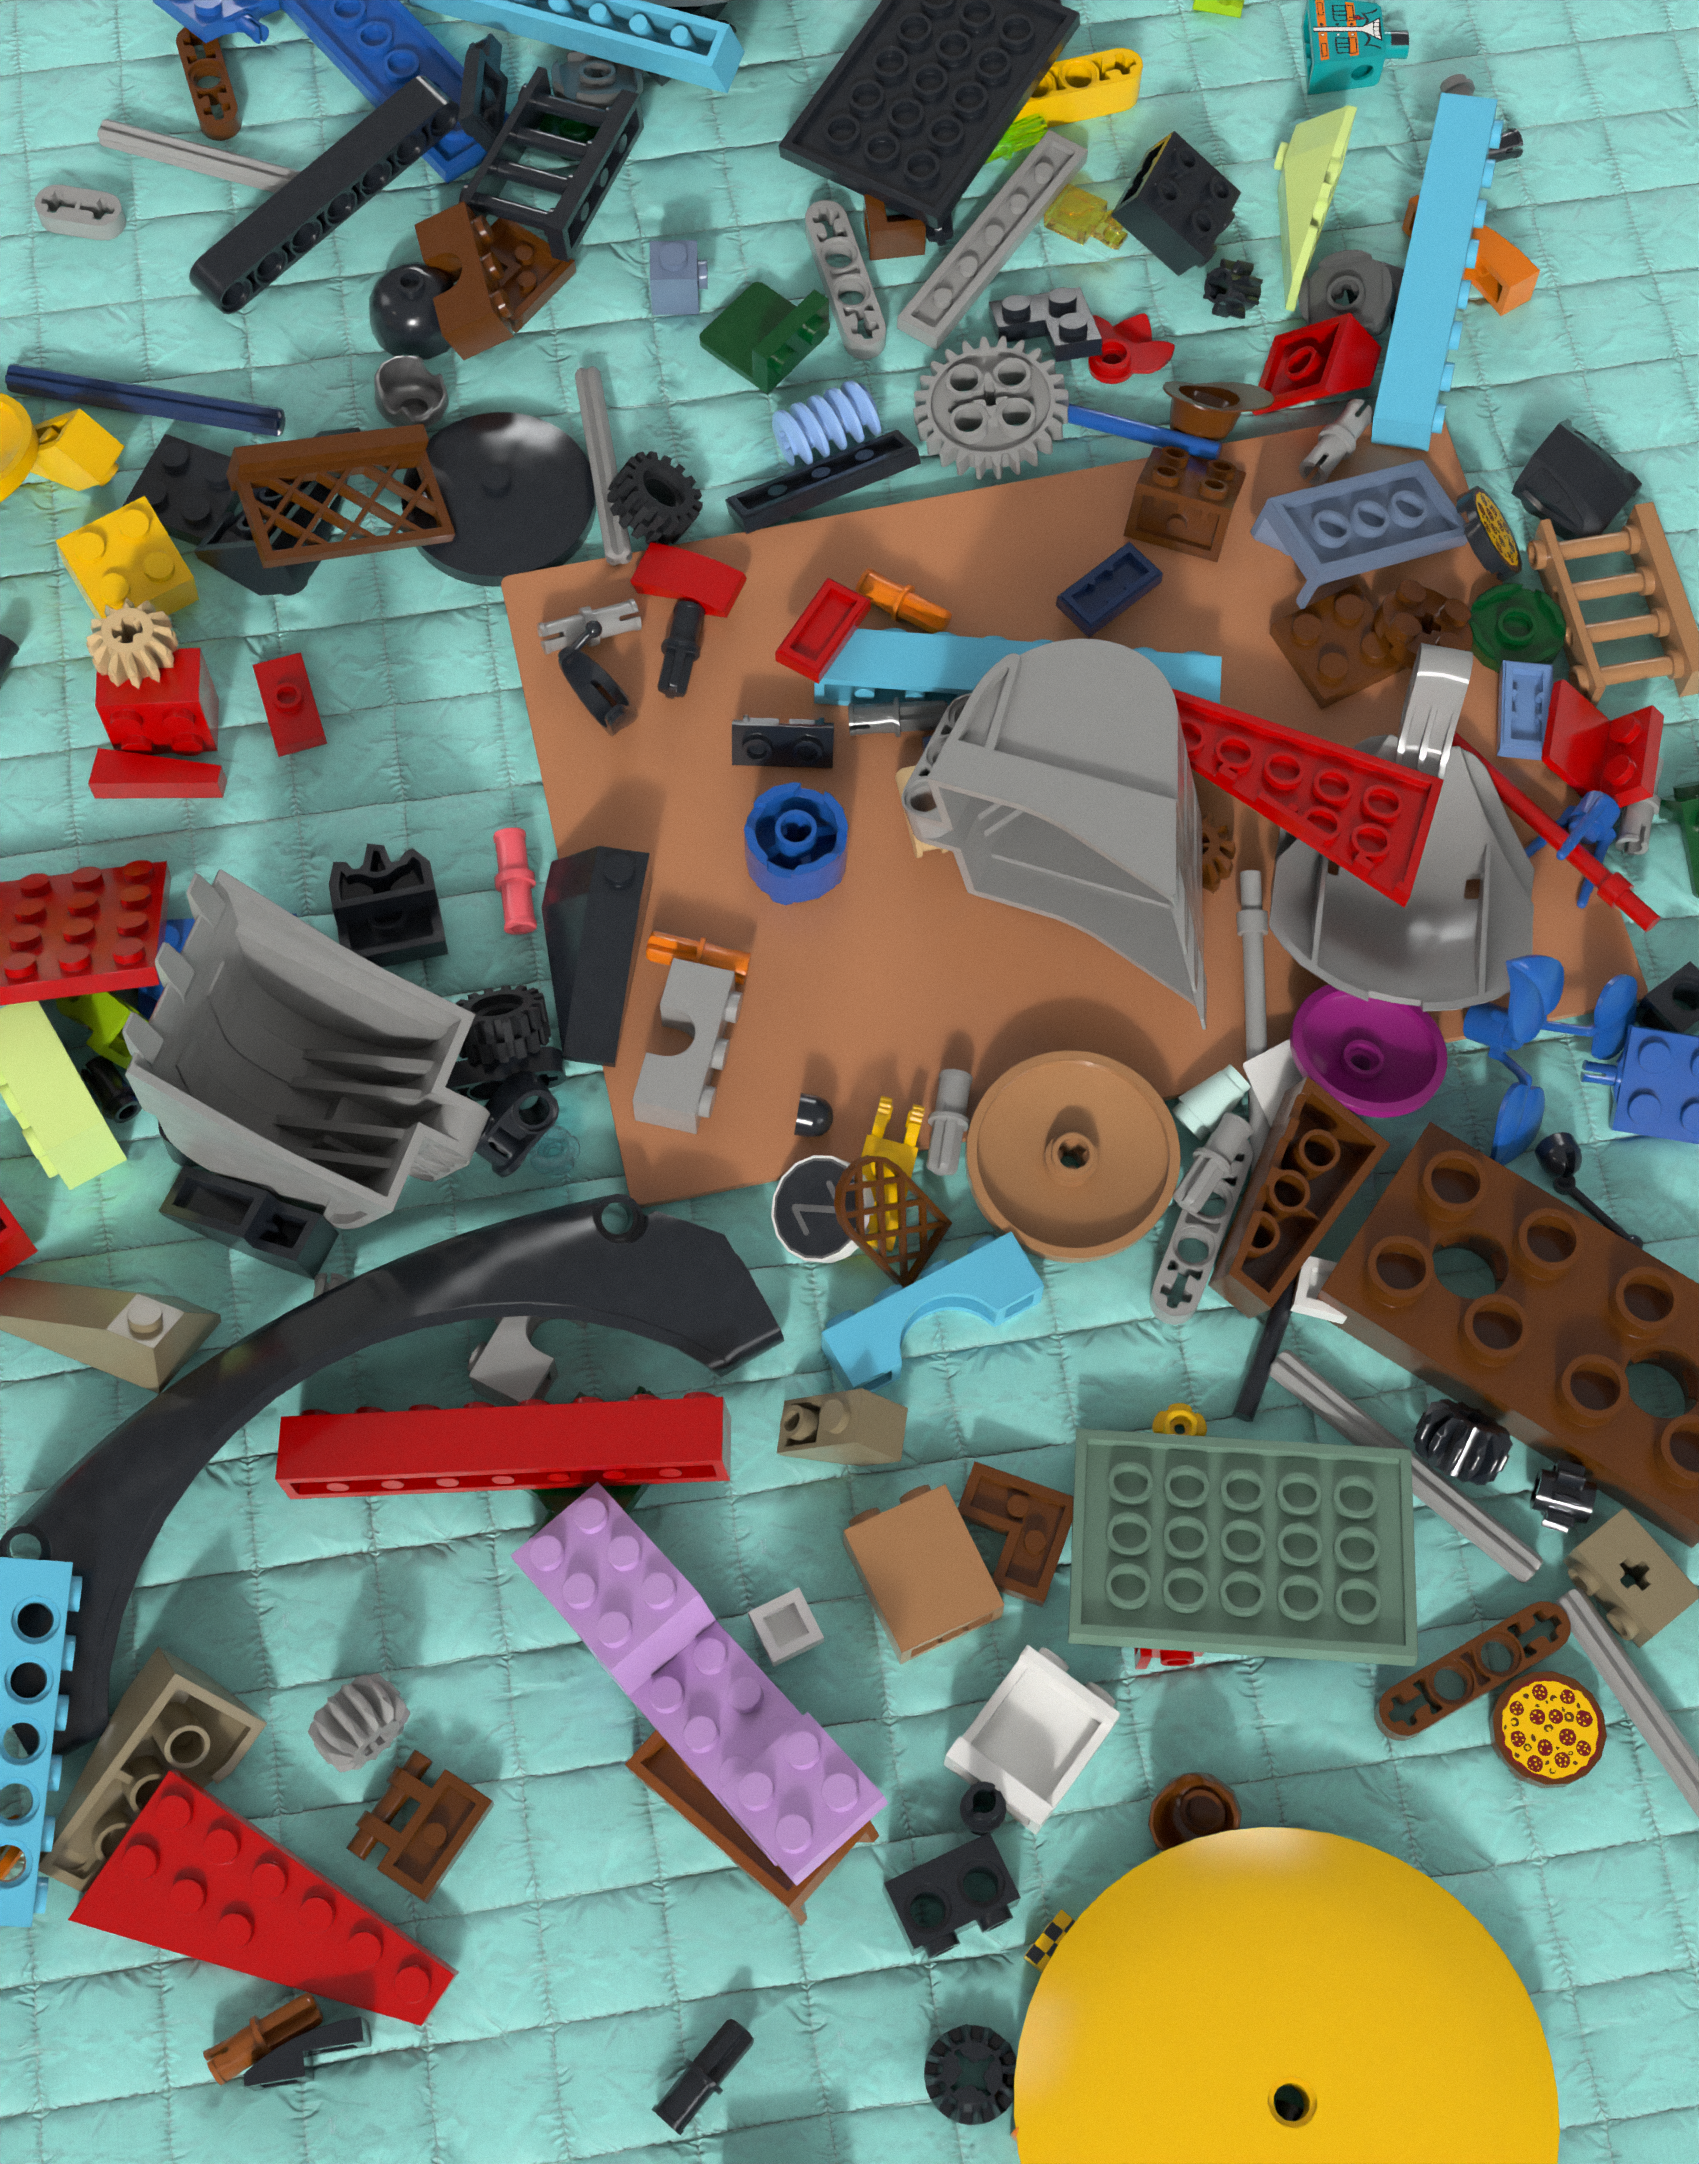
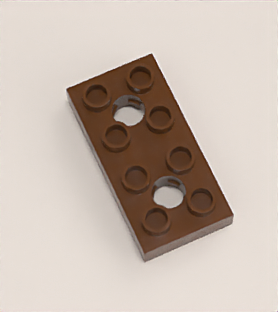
[1316,1122,1699,1548]

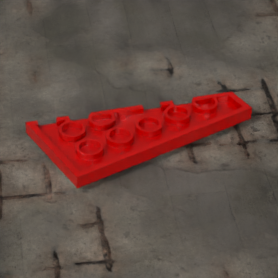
[1172,688,1444,908]
[68,1769,459,2026]

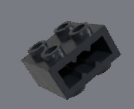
[1111,131,1241,276]

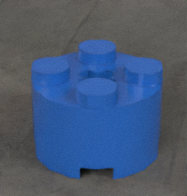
[744,782,848,905]

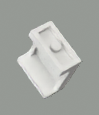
[943,1645,1121,1835]

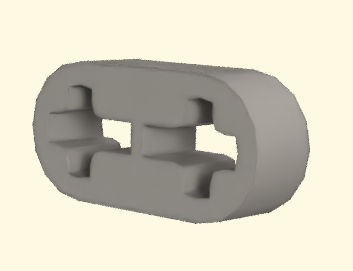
[34,185,126,240]

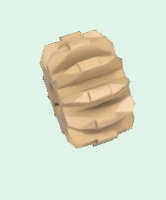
[86,597,178,690]

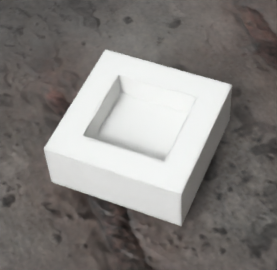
[1290,1256,1347,1324]
[748,1587,824,1667]

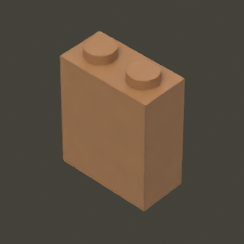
[843,1484,1005,1664]

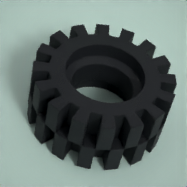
[607,451,703,545]
[456,985,551,1064]

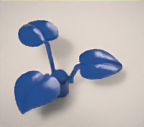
[1463,955,1638,1166]

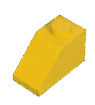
[30,408,125,491]

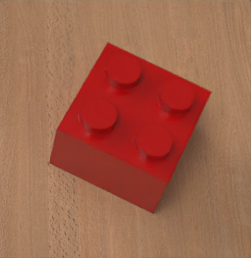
[95,648,219,756]

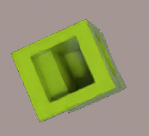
[56,991,149,1070]

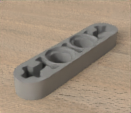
[805,200,886,360]
[1149,1140,1253,1325]

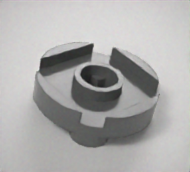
[551,51,643,110]
[1299,250,1396,336]

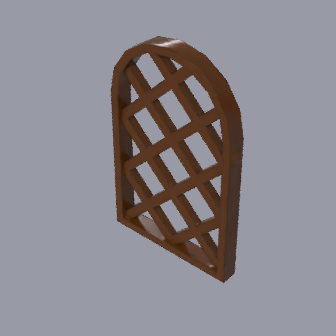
[834,1155,952,1288]

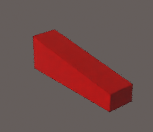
[88,748,227,799]

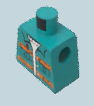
[1301,0,1409,95]

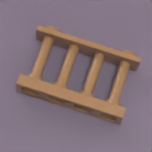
[1527,502,1699,707]

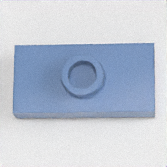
[1497,660,1553,761]

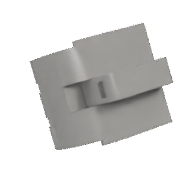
[901,639,1207,1030]
[122,869,490,1229]

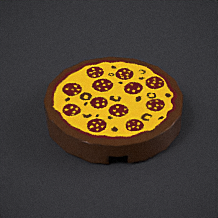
[1488,1671,1607,1788]

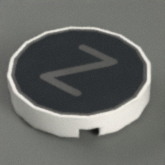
[771,1155,874,1263]

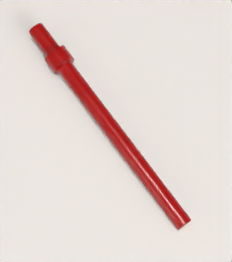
[1452,731,1661,932]

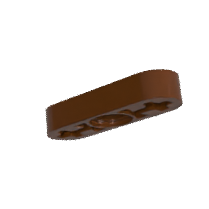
[176,27,242,141]

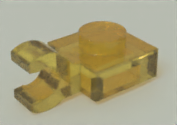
[1044,183,1128,250]

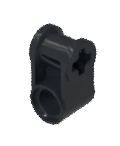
[474,1071,559,1177]

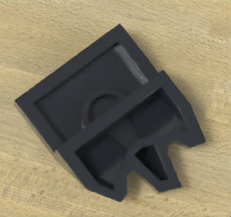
[329,844,449,968]

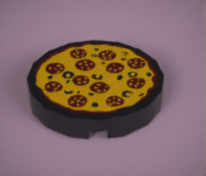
[1456,486,1522,582]

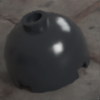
[369,262,454,360]

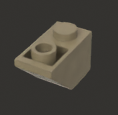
[777,1388,908,1467]

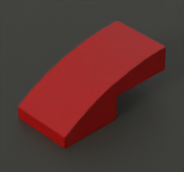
[630,542,747,618]

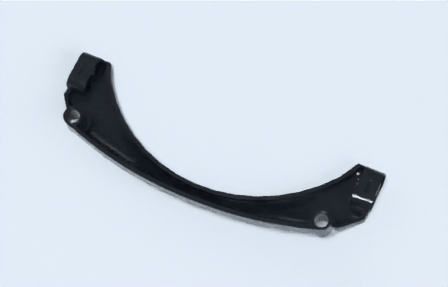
[0,1194,784,1758]

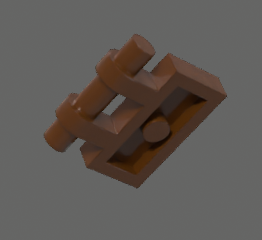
[346,1749,495,1904]

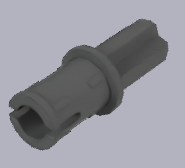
[848,697,948,737]

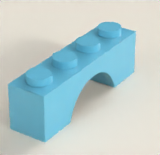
[821,1232,1044,1393]

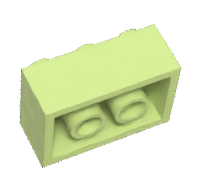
[0,1001,127,1190]

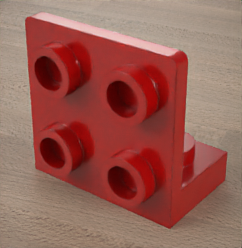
[1541,679,1664,808]

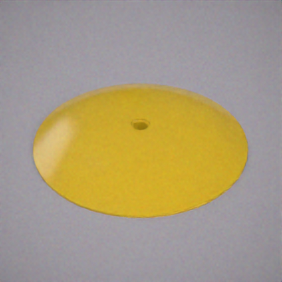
[1014,1827,1560,2164]

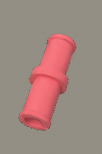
[493,827,537,935]

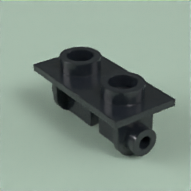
[732,715,834,768]

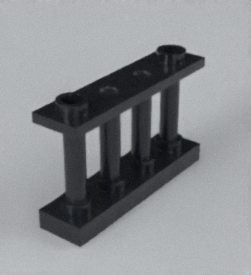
[459,66,644,262]

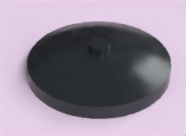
[401,412,597,587]

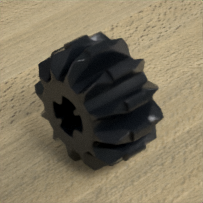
[1413,1399,1513,1485]

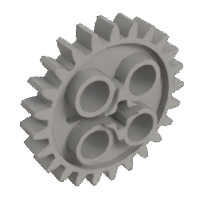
[913,336,1069,480]

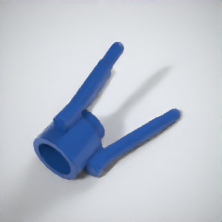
[1524,791,1620,909]

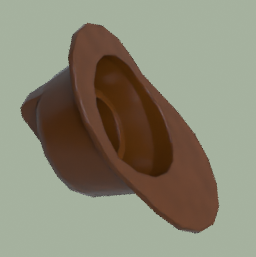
[1162,381,1275,441]

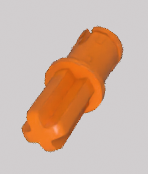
[855,567,952,634]
[645,931,752,985]

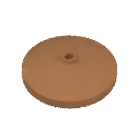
[965,1050,1181,1263]

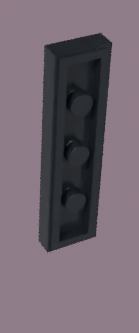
[725,429,921,535]

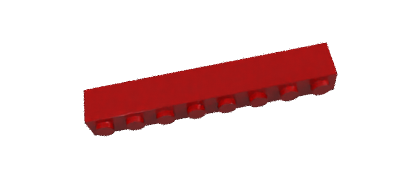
[275,1392,731,1499]

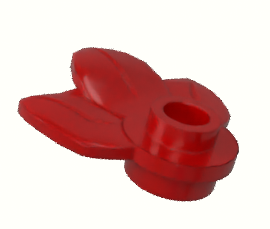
[1088,313,1175,384]

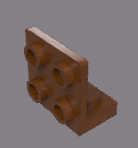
[1123,446,1246,562]

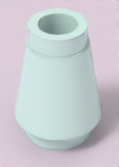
[1171,1064,1251,1141]

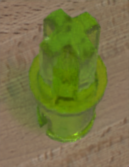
[984,114,1048,165]

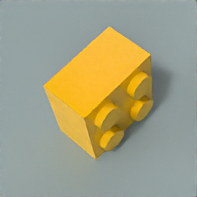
[55,496,199,619]

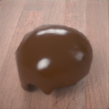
[1148,1772,1242,1852]

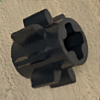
[1203,258,1263,319]
[1530,1459,1597,1533]

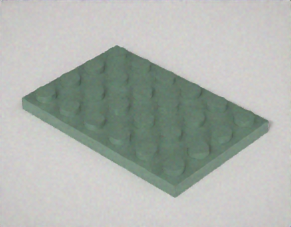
[1068,1428,1418,1666]

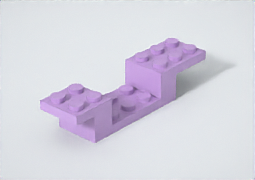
[510,1482,888,1886]

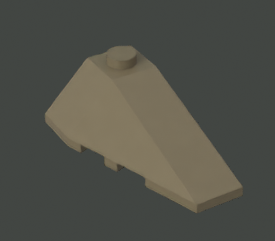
[0,1277,221,1394]
[38,1646,267,1893]

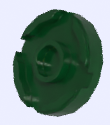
[1468,583,1566,673]

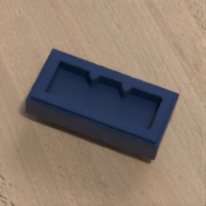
[1056,542,1163,638]

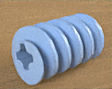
[772,380,881,466]

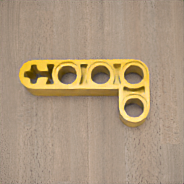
[1002,48,1143,139]

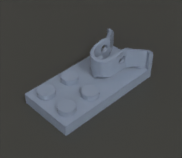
[1250,460,1468,609]

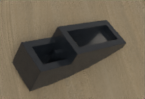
[159,1165,339,1280]

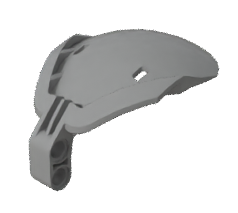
[1269,643,1535,1012]

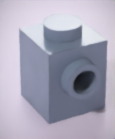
[650,240,708,315]

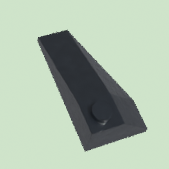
[194,427,361,596]
[541,846,653,1067]

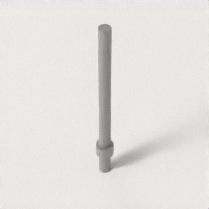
[1236,870,1270,1176]

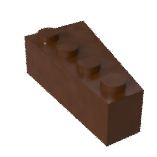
[1208,1076,1391,1319]

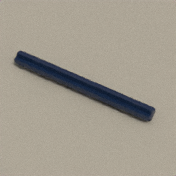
[5,364,286,437]

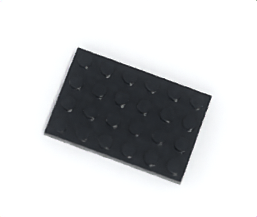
[778,0,1080,230]

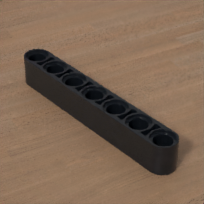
[189,75,459,315]

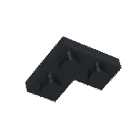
[989,287,1102,362]

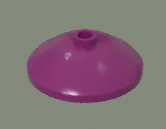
[1290,984,1448,1118]

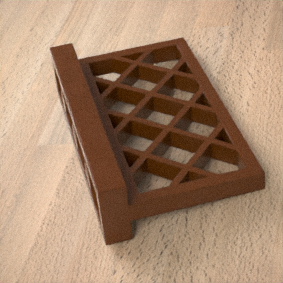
[226,424,455,569]

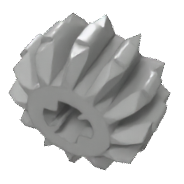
[308,1673,410,1773]

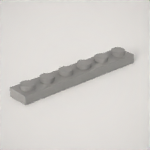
[897,129,1088,350]

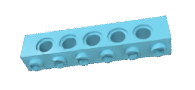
[0,1557,82,1927]

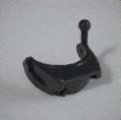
[558,620,638,737]

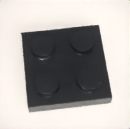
[122,434,241,546]

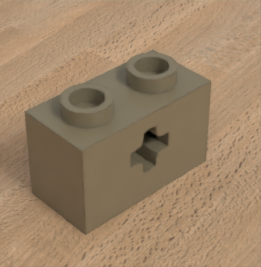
[1563,1507,1699,1648]

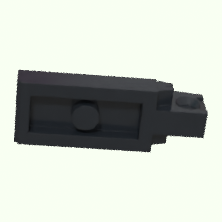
[458,33,508,152]

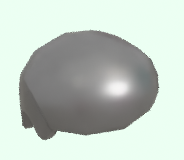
[374,356,449,429]

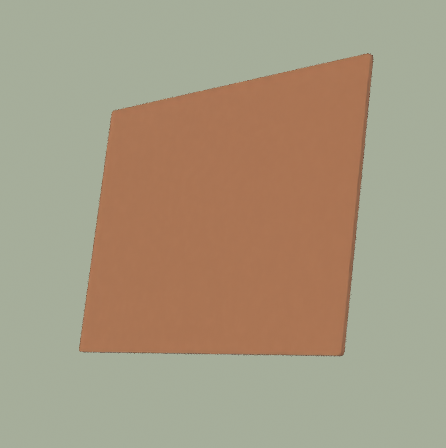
[501,420,1648,1208]

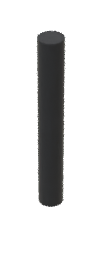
[1232,1273,1298,1422]

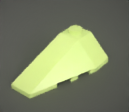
[1274,105,1357,312]

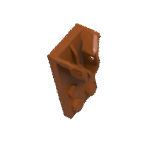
[625,1730,879,1926]

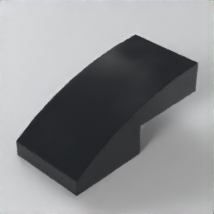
[243,2016,371,2091]

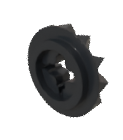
[924,2024,1017,2125]

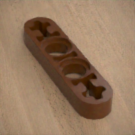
[1374,1601,1571,1741]

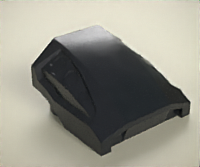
[1511,419,1642,540]

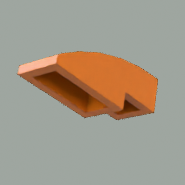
[1402,195,1540,316]

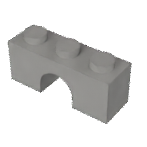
[632,958,743,1134]
[467,1316,588,1407]

